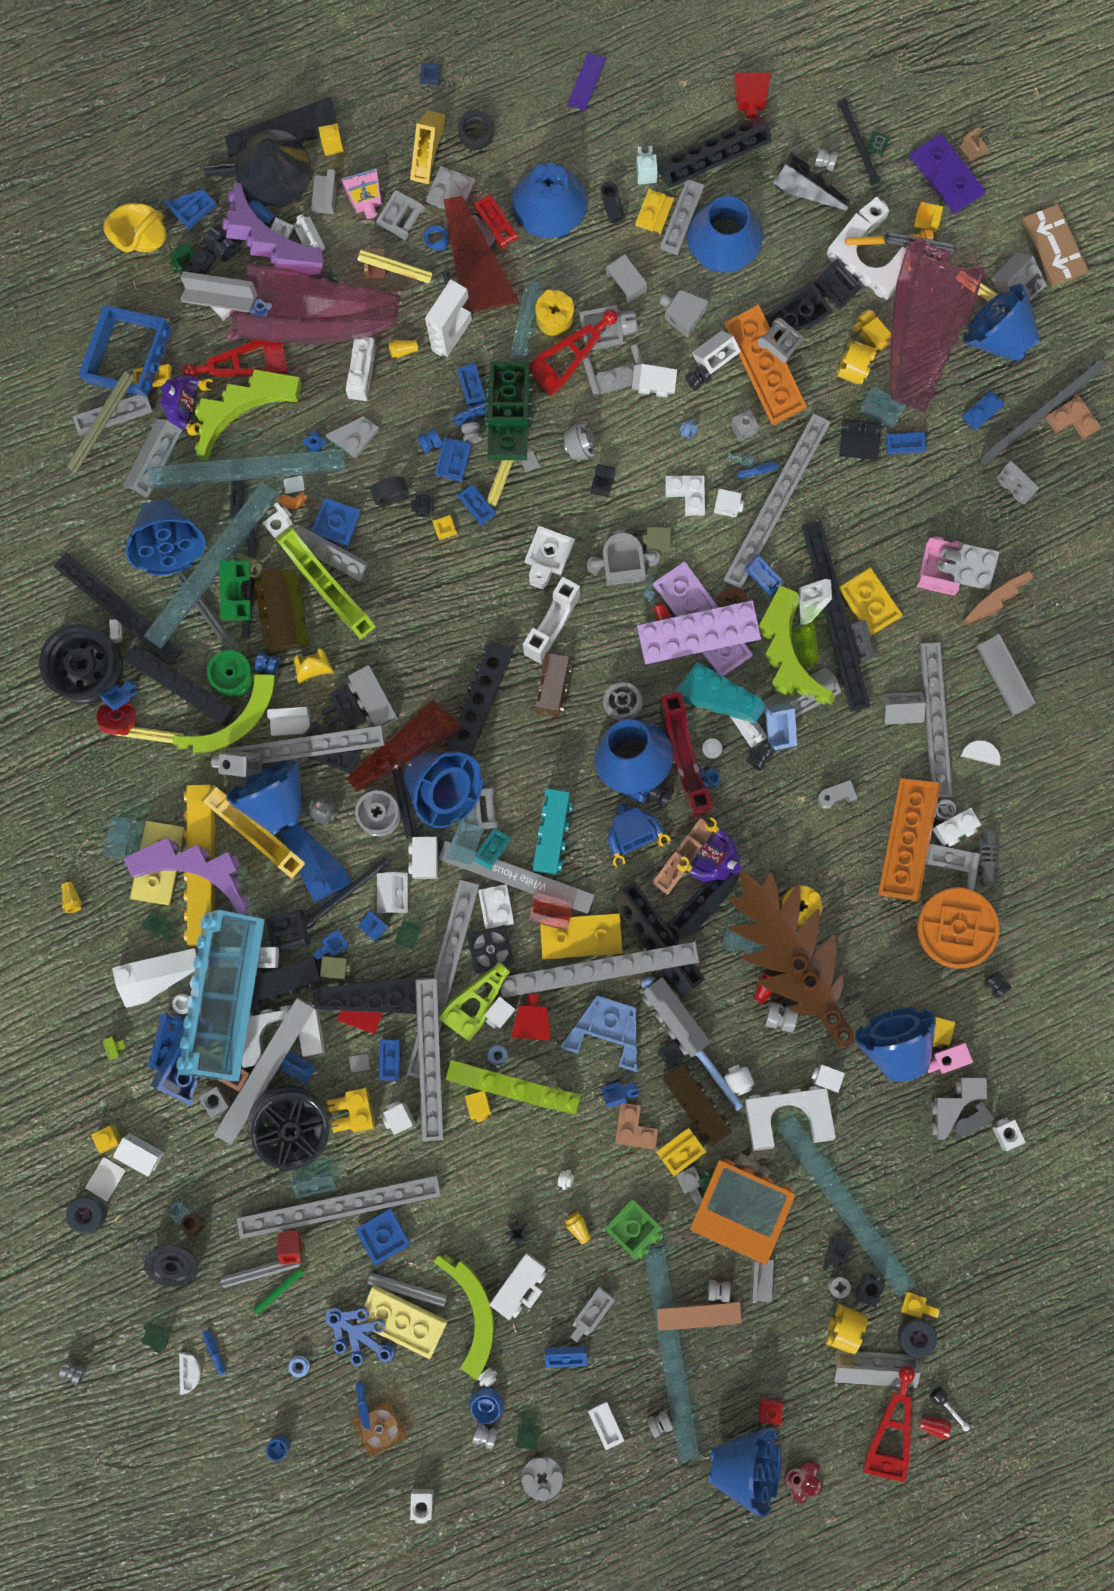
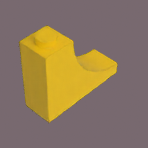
[410,110,446,184]

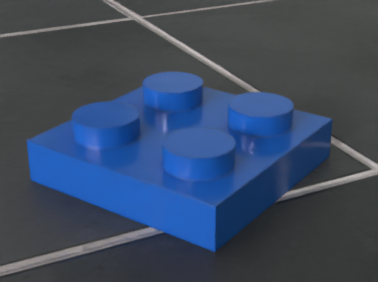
[311,498,361,548]
[355,1208,411,1266]

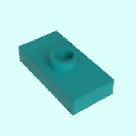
[473,829,511,870]

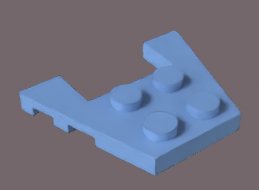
[561,996,637,1072]

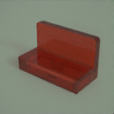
[529,892,573,930]

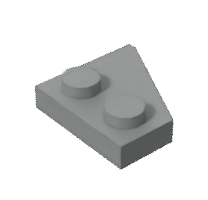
[326,416,379,459]

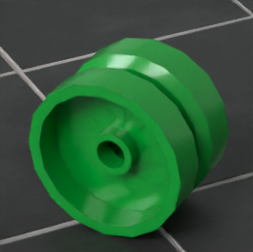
[207,650,255,698]

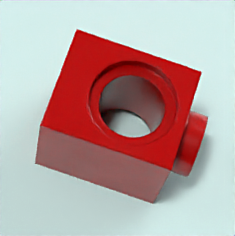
[277,1230,302,1265]
[758,1397,783,1425]

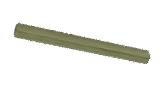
[67,371,134,473]

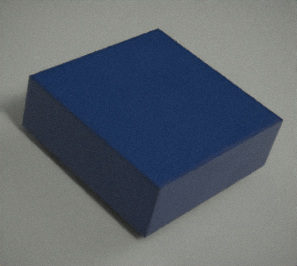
[420,63,441,85]

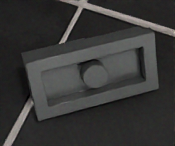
[849,620,879,664]

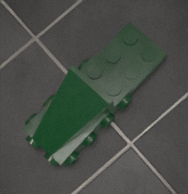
[485,362,533,460]

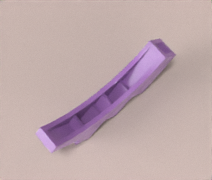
[222,183,323,276]
[123,838,250,915]

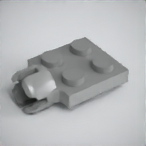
[579,305,638,350]
[938,543,999,590]

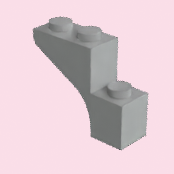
[931,1078,987,1140]

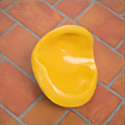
[103,203,166,252]

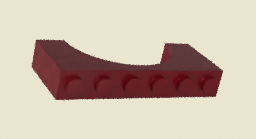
[659,691,713,818]

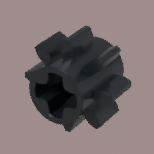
[411,494,434,517]
[505,1219,531,1246]

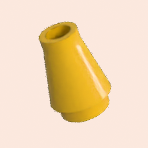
[389,339,418,359]
[61,882,82,913]
[564,1212,591,1244]

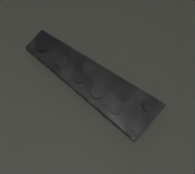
[225,96,340,157]
[313,975,434,1014]

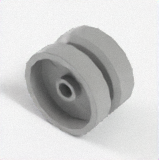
[355,790,401,837]

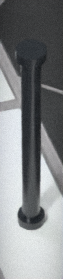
[837,99,881,185]

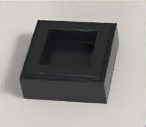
[657,1040,685,1068]

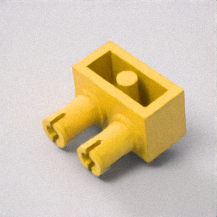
[327,1088,376,1133]

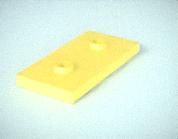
[130,821,186,906]
[356,1285,448,1359]

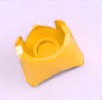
[294,648,334,683]

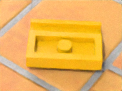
[635,189,674,234]
[656,1127,706,1176]

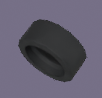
[458,110,494,150]
[370,476,409,506]

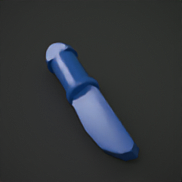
[737,462,779,480]
[202,1330,225,1375]
[355,1382,371,1430]

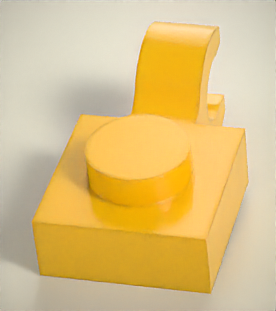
[900,1291,940,1319]

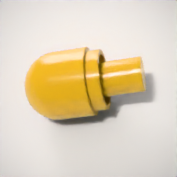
[852,310,876,332]

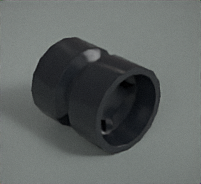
[203,225,239,262]

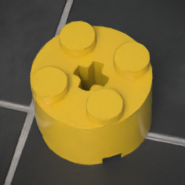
[535,290,574,336]
[836,339,877,385]
[779,886,822,928]
[825,1304,868,1354]

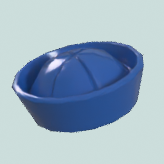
[468,1388,504,1424]

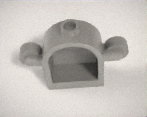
[586,530,660,586]

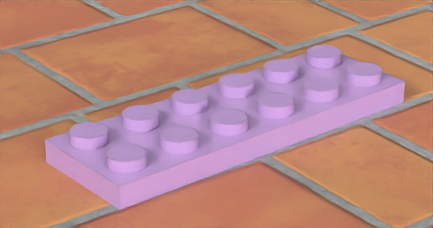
[653,561,753,677]
[637,601,761,664]

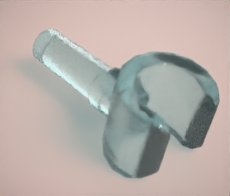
[727,453,755,469]
[643,574,656,602]

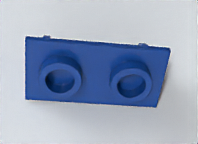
[279,1051,316,1084]

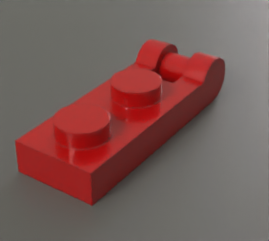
[474,194,518,249]

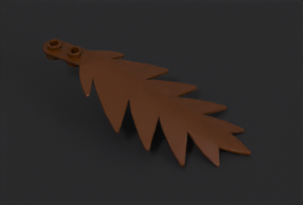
[728,871,854,1047]

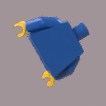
[608,804,670,867]

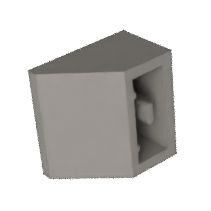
[991,252,1046,301]

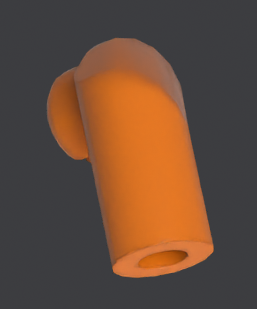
[278,492,308,510]

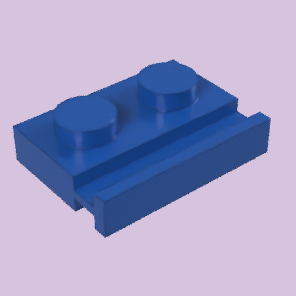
[435,437,472,482]

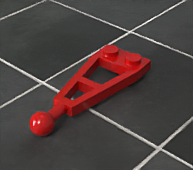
[529,309,618,397]
[182,335,288,377]
[863,1366,915,1483]

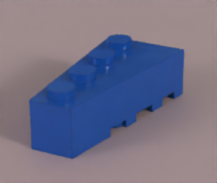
[150,1016,213,1106]

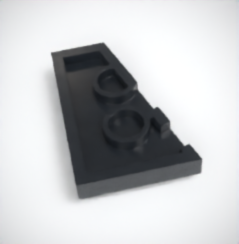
[301,721,362,773]

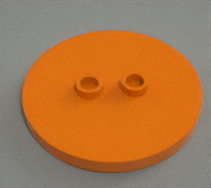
[917,887,999,969]

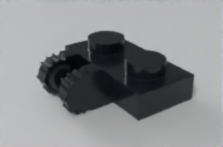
[321,685,365,729]

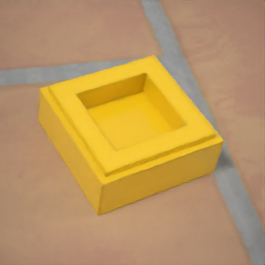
[432,515,457,540]

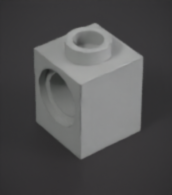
[731,410,759,442]
[199,1085,231,1118]

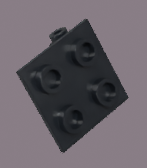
[839,419,882,460]

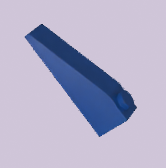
[280,823,352,902]

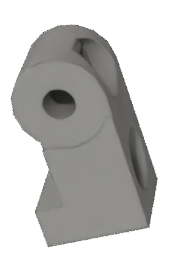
[817,780,858,808]

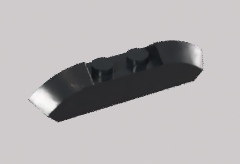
[667,872,740,940]

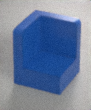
[358,910,389,942]

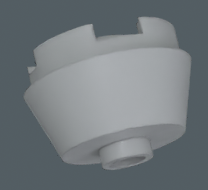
[563,421,598,460]
[603,682,643,720]

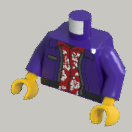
[160,374,213,436]
[677,818,741,882]

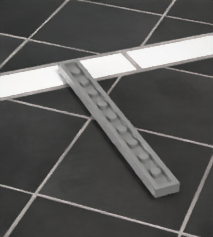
[723,413,831,589]
[406,880,479,1078]
[500,942,700,998]
[237,1175,441,1239]

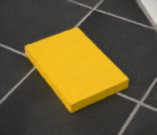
[839,567,903,637]

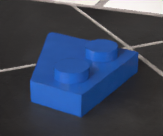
[163,190,217,230]

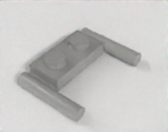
[583,344,643,396]
[926,844,980,891]

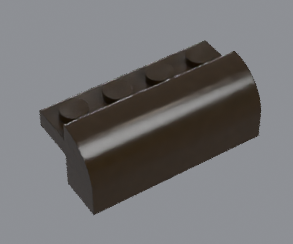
[253,569,309,655]

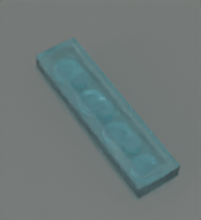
[510,281,539,361]

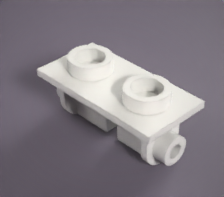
[293,215,326,251]
[730,716,767,748]

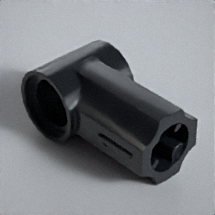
[600,182,625,224]

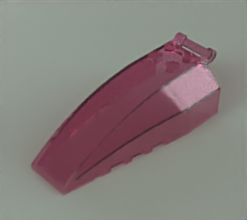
[889,237,985,412]
[225,264,400,345]

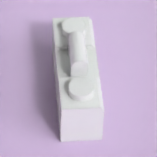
[346,336,376,401]
[490,1252,547,1320]

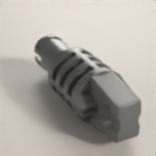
[979,830,998,886]

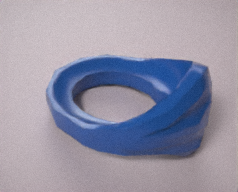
[423,225,449,251]

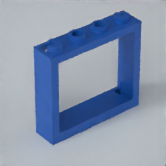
[78,305,172,397]

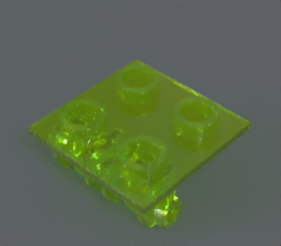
[792,621,820,668]

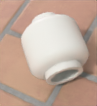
[724,1064,754,1096]

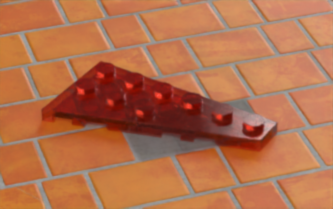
[444,196,520,313]
[346,700,463,792]

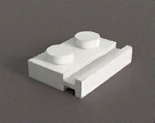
[478,884,514,929]

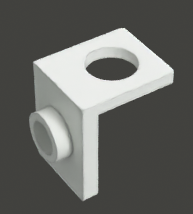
[263,502,293,538]

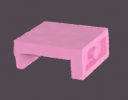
[916,536,962,596]

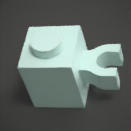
[636,146,657,185]

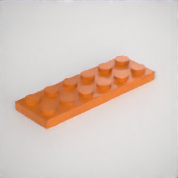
[724,304,808,426]
[878,778,941,901]

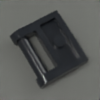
[813,258,864,310]
[266,909,311,953]

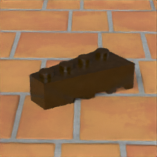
[662,1064,732,1146]

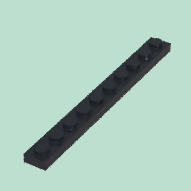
[801,520,870,712]

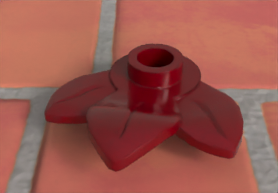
[785,1462,823,1504]

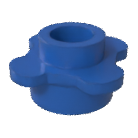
[250,299,272,319]
[303,431,326,454]
[700,768,720,788]

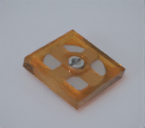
[352,1399,408,1458]

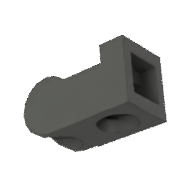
[953,1101,994,1136]

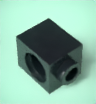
[854,1273,886,1308]

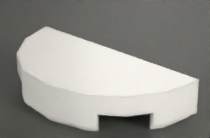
[960,741,1000,766]
[179,1351,202,1395]

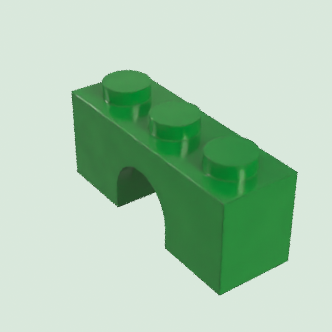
[219,560,250,621]

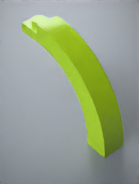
[173,675,274,754]
[434,1254,494,1380]

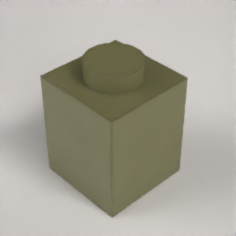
[643,527,671,552]
[320,957,352,980]

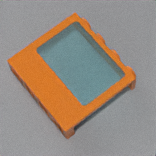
[690,1159,796,1265]

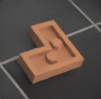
[1046,396,1101,439]
[615,1103,658,1149]

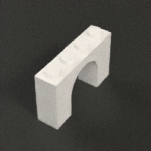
[826,213,918,300]
[425,279,472,357]
[523,577,580,664]
[242,1002,325,1068]
[745,1086,836,1151]

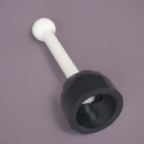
[929,1386,970,1431]

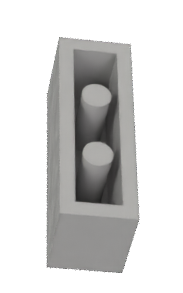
[347,665,398,727]

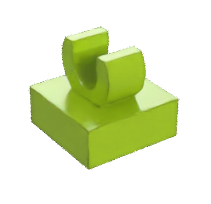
[103,1037,126,1061]

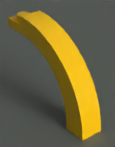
[201,785,305,878]

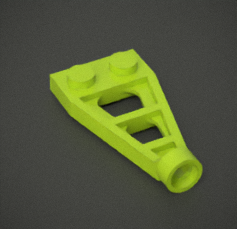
[438,962,510,1042]

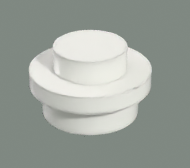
[702,739,722,758]
[172,994,189,1014]
[558,1169,574,1190]
[478,1368,497,1387]

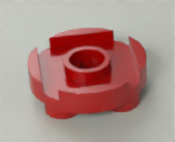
[96,702,137,736]

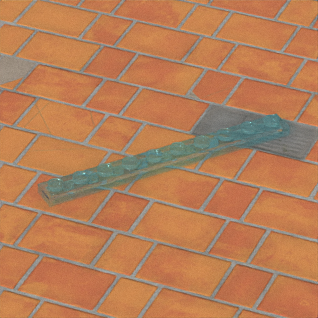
[147,449,345,489]
[144,482,279,649]
[776,1115,915,1297]
[645,1247,700,1462]

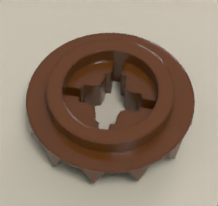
[717,587,748,608]

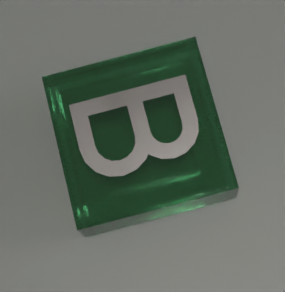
[866,131,891,157]

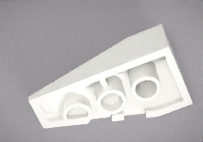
[112,948,197,1008]

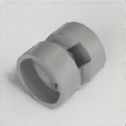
[764,1001,798,1033]

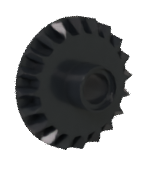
[144,1243,199,1287]

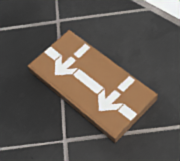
[1022,204,1088,287]

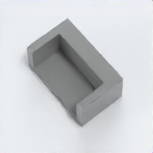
[606,254,647,304]

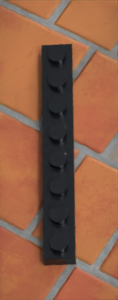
[53,552,184,665]

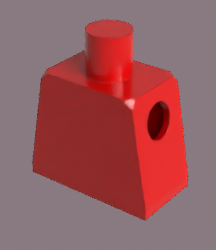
[733,73,771,119]
[511,994,550,1040]

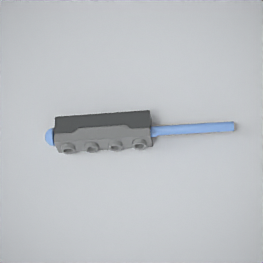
[642,976,743,1111]

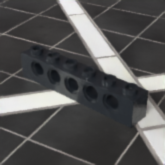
[657,116,772,188]
[445,641,513,757]
[610,881,706,997]

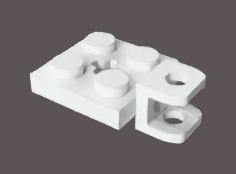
[525,526,575,589]

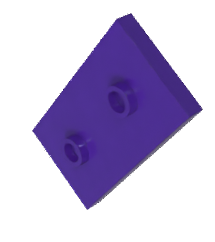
[909,133,986,215]

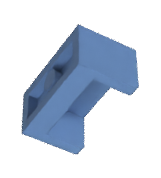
[765,703,797,750]

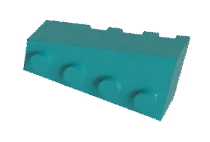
[675,662,766,724]
[533,789,573,875]

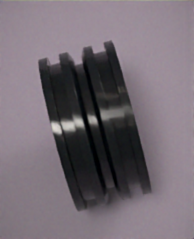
[39,624,124,704]
[247,1085,329,1170]

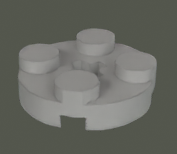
[521,1456,563,1501]

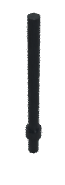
[242,523,258,638]
[292,858,389,938]

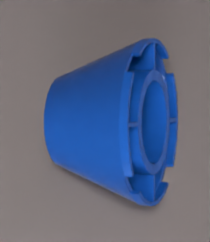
[687,196,763,272]
[594,719,673,794]
[405,752,483,828]
[855,1007,936,1082]

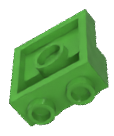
[605,1199,664,1260]

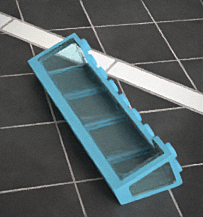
[177,910,265,1081]

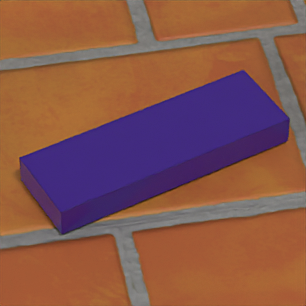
[568,53,605,111]

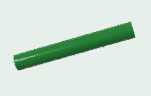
[253,1267,305,1315]

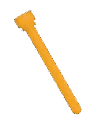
[844,230,933,246]

